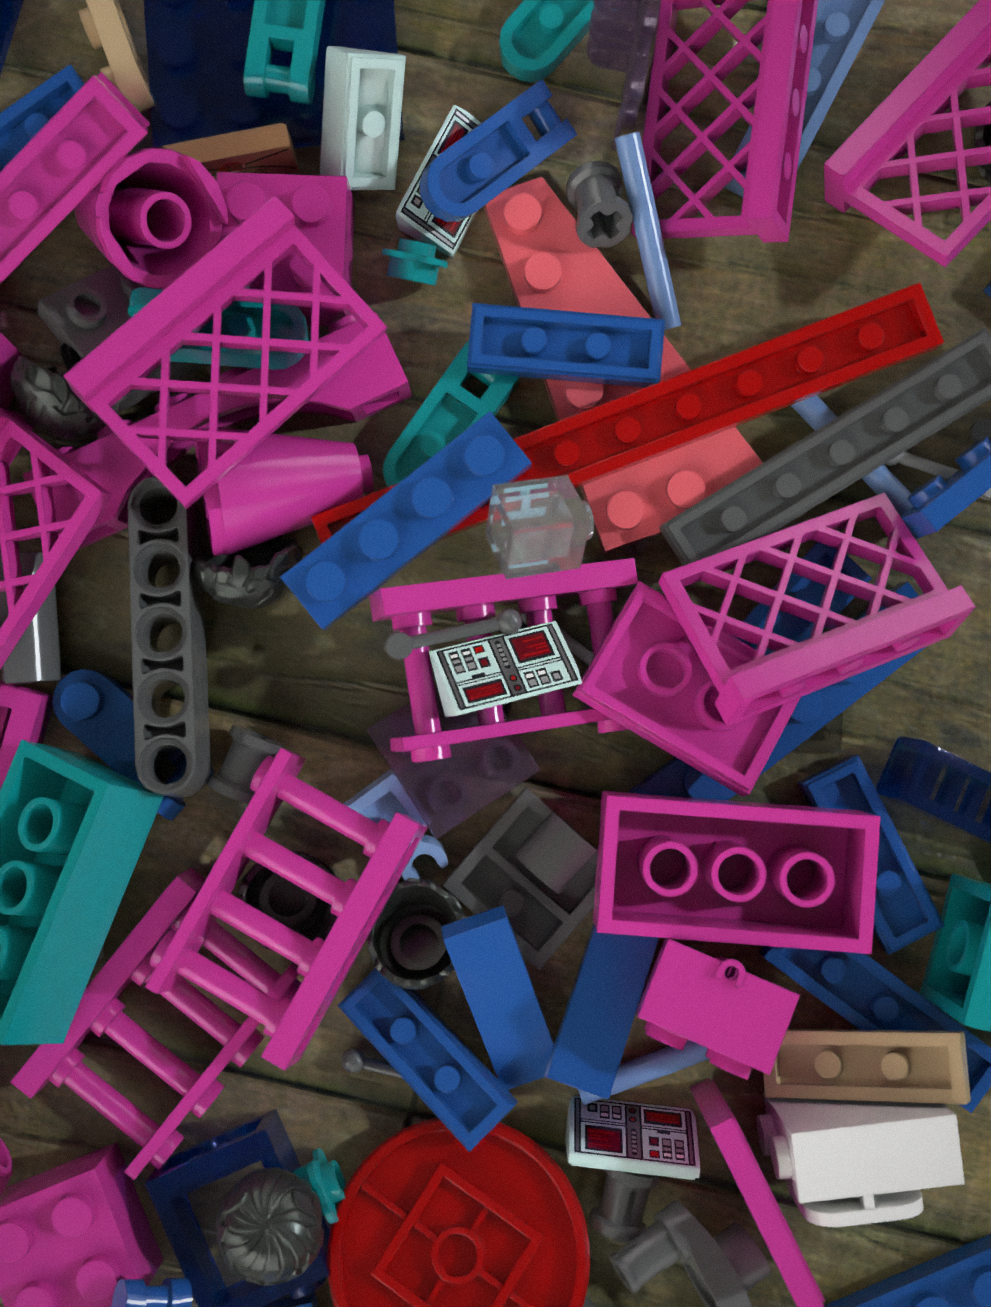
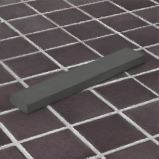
[659,328,991,566]

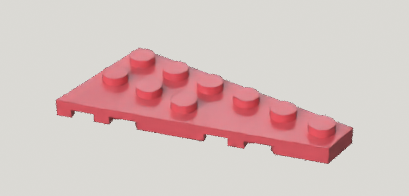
[483,177,763,554]

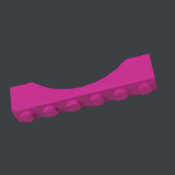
[22,313,413,551]

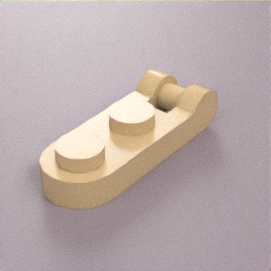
[78,0,157,113]

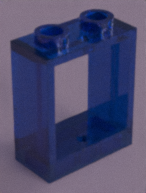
[145,1109,330,1307]

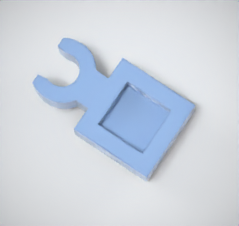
[343,767,448,881]

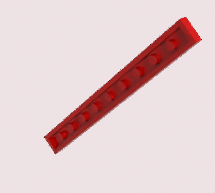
[311,282,944,544]

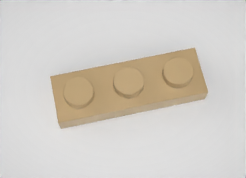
[763,1029,971,1104]

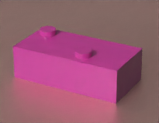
[593,791,880,954]

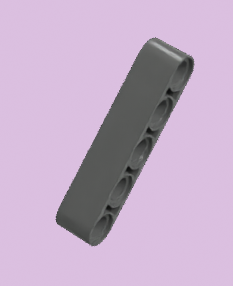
[128,476,211,798]

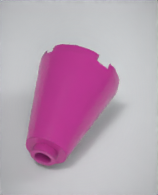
[74,147,228,289]
[194,426,373,556]

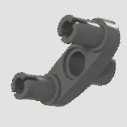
[609,1199,771,1307]

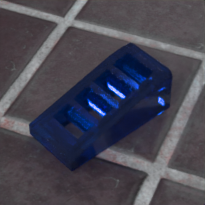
[876,736,991,844]

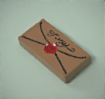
[163,123,299,180]

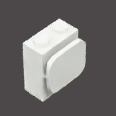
[756,1092,965,1227]

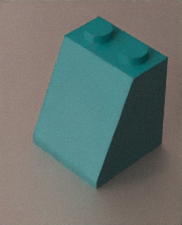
[919,873,991,1032]

